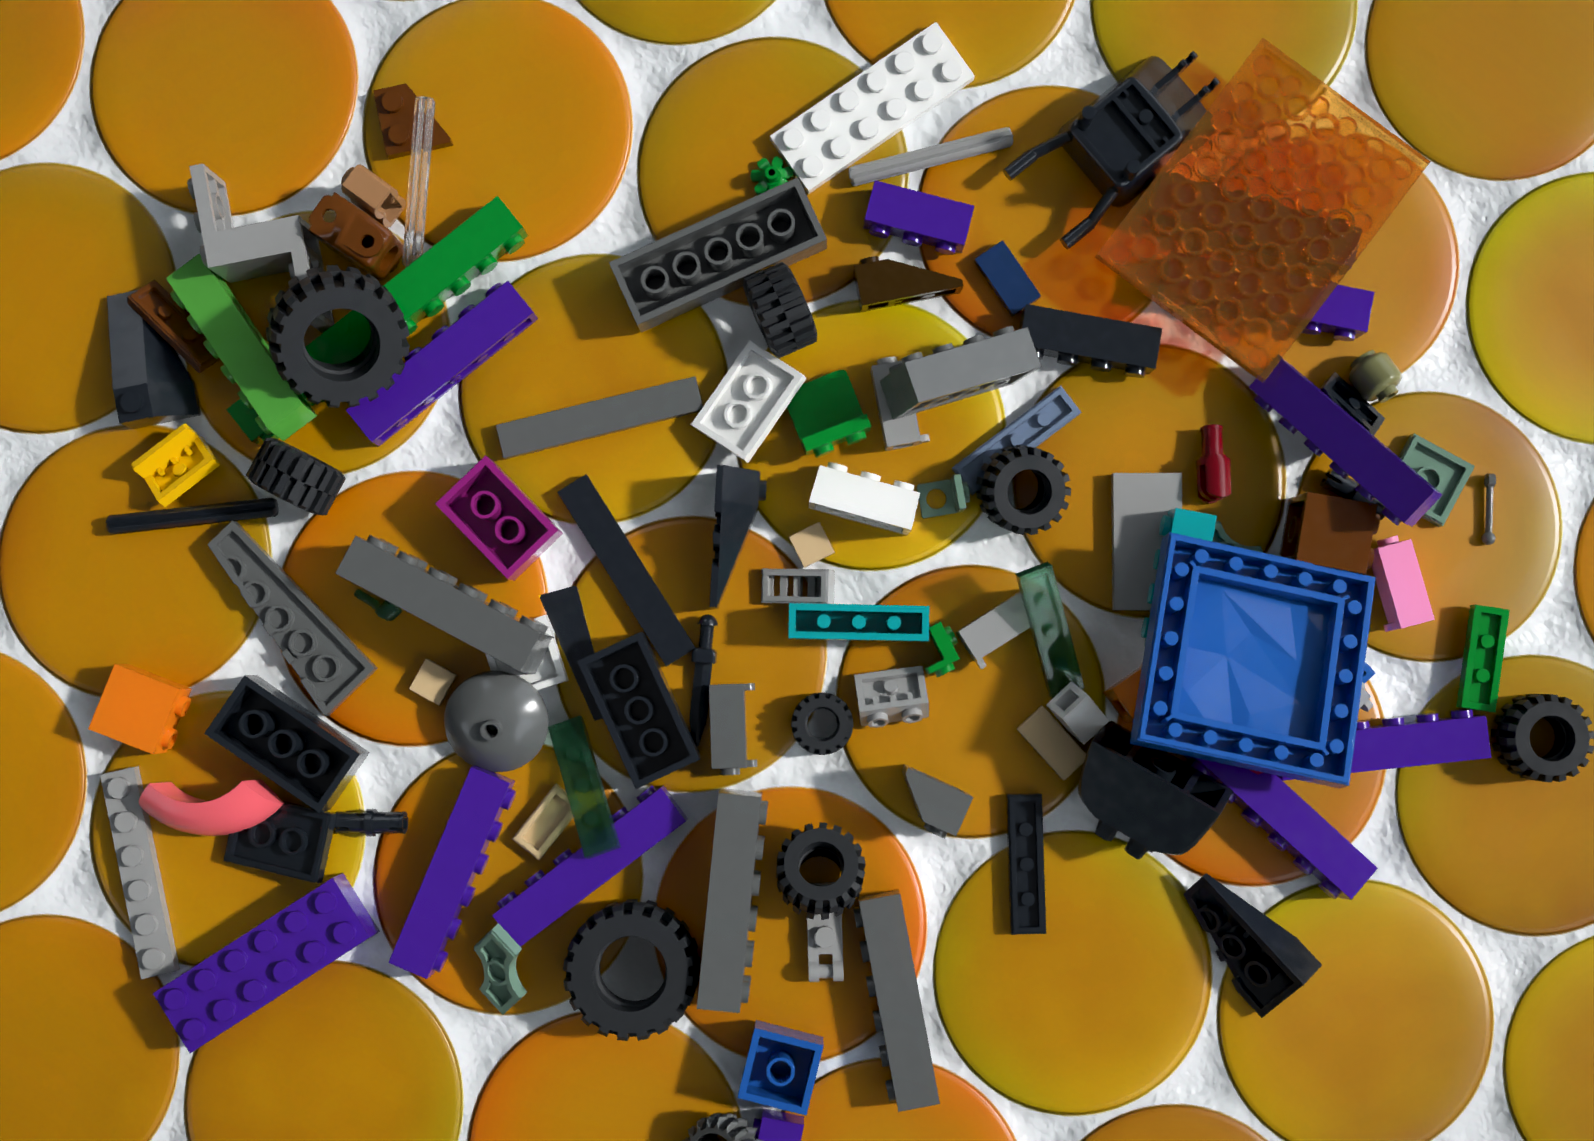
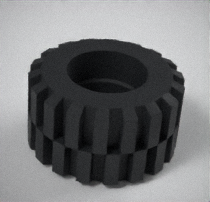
[743,262,817,359]
[246,438,346,515]
[976,445,1071,535]
[1491,694,1594,783]
[776,822,865,920]

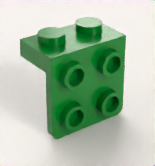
[787,370,871,458]

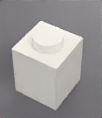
[1046,682,1109,744]

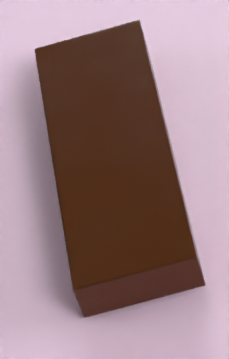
[127,279,220,374]

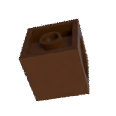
[1279,492,1380,574]

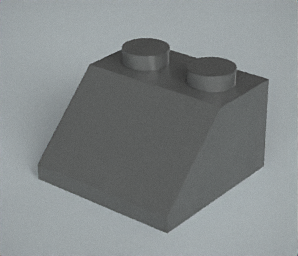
[901,764,973,839]

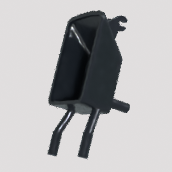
[1003,51,1220,249]

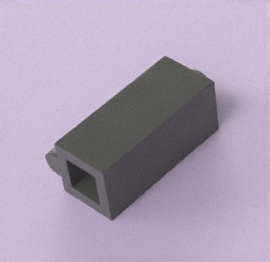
[709,683,758,775]

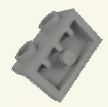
[854,666,929,728]

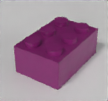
[435,455,564,581]

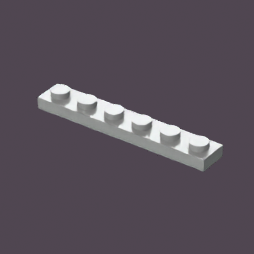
[100,766,180,979]

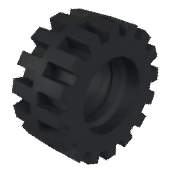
[791,693,853,755]

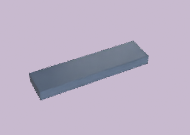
[952,386,1082,496]

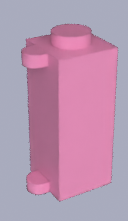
[1372,535,1435,632]

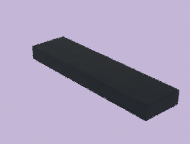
[1006,793,1046,935]

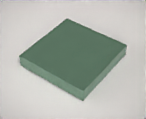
[1399,433,1475,527]

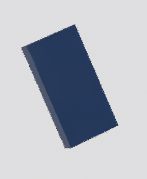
[974,240,1041,317]

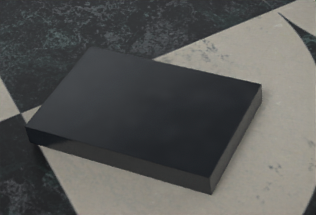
[223,801,337,883]

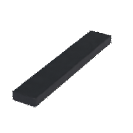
[557,474,696,666]

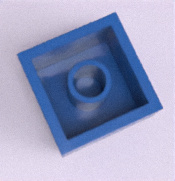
[737,1020,824,1115]

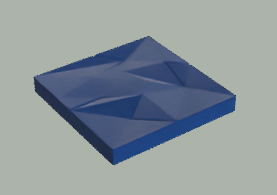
[1130,532,1376,789]

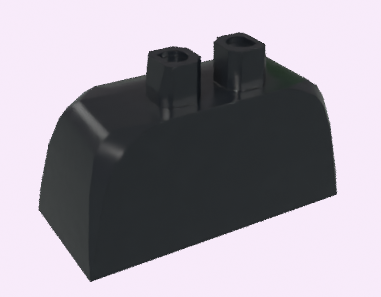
[1078,721,1233,859]

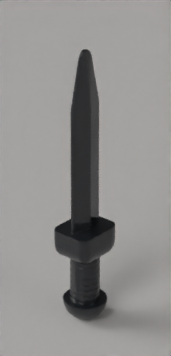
[689,614,718,747]

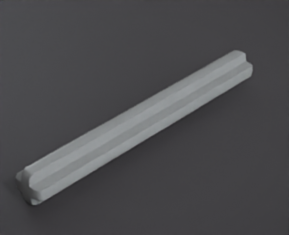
[848,127,1013,186]

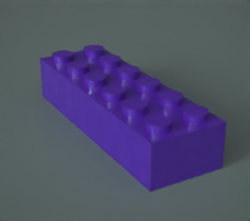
[153,873,380,1053]

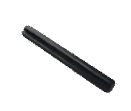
[106,498,279,534]

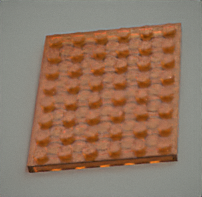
[1095,38,1431,382]

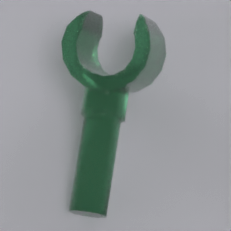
[354,589,402,621]

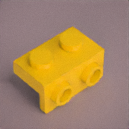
[131,424,220,507]

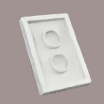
[691,340,806,463]

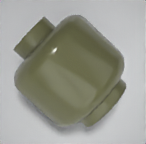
[1349,350,1402,403]

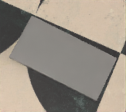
[1111,473,1182,611]

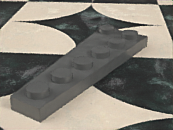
[207,520,378,716]

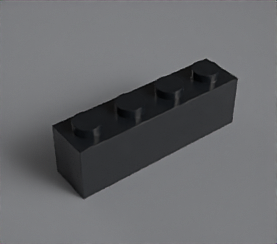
[1019,304,1163,378]

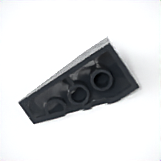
[107,290,201,429]
[710,465,767,609]
[1183,873,1322,1018]

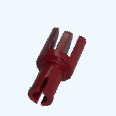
[1195,424,1231,504]

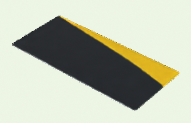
[538,586,603,721]

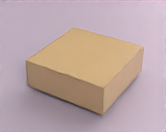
[789,522,835,568]
[409,659,458,706]

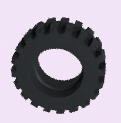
[266,265,410,408]
[563,899,701,1041]

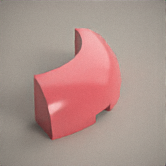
[138,779,285,836]

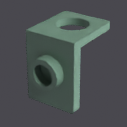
[917,474,970,519]

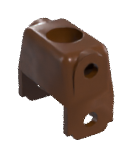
[309,192,404,280]

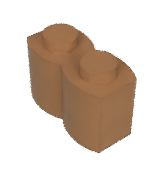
[341,164,406,228]

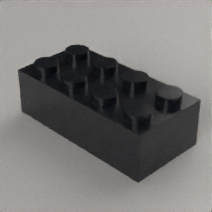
[577,632,702,789]
[204,675,370,813]

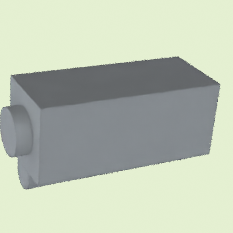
[870,356,930,451]
[956,587,1051,670]

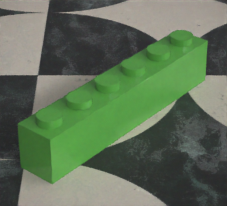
[166,254,317,441]

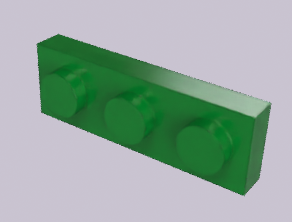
[1456,604,1510,713]

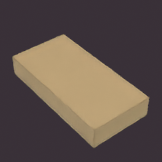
[1016,706,1086,781]
[512,784,583,860]

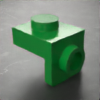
[924,622,960,678]

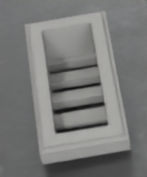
[761,568,835,604]

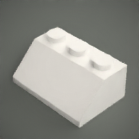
[809,462,920,535]

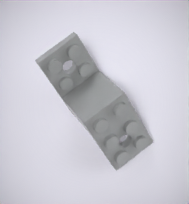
[188,164,334,333]

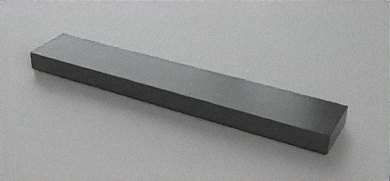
[496,376,703,459]

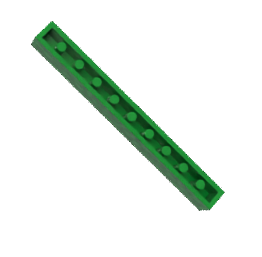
[226,196,528,445]

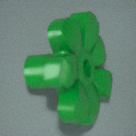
[750,156,793,195]

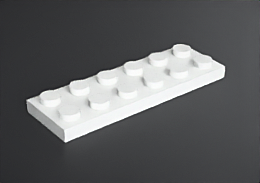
[770,22,975,195]

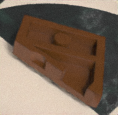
[373,83,453,159]

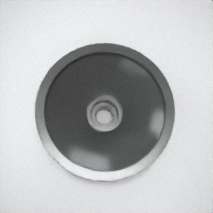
[444,671,549,772]

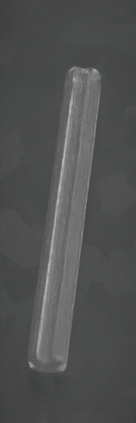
[402,96,435,267]

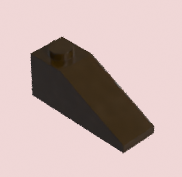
[853,256,963,312]

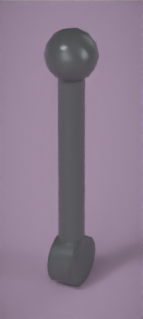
[1481,473,1496,545]

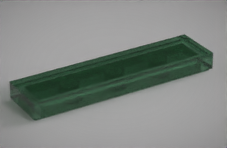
[1015,561,1085,699]
[548,715,621,859]

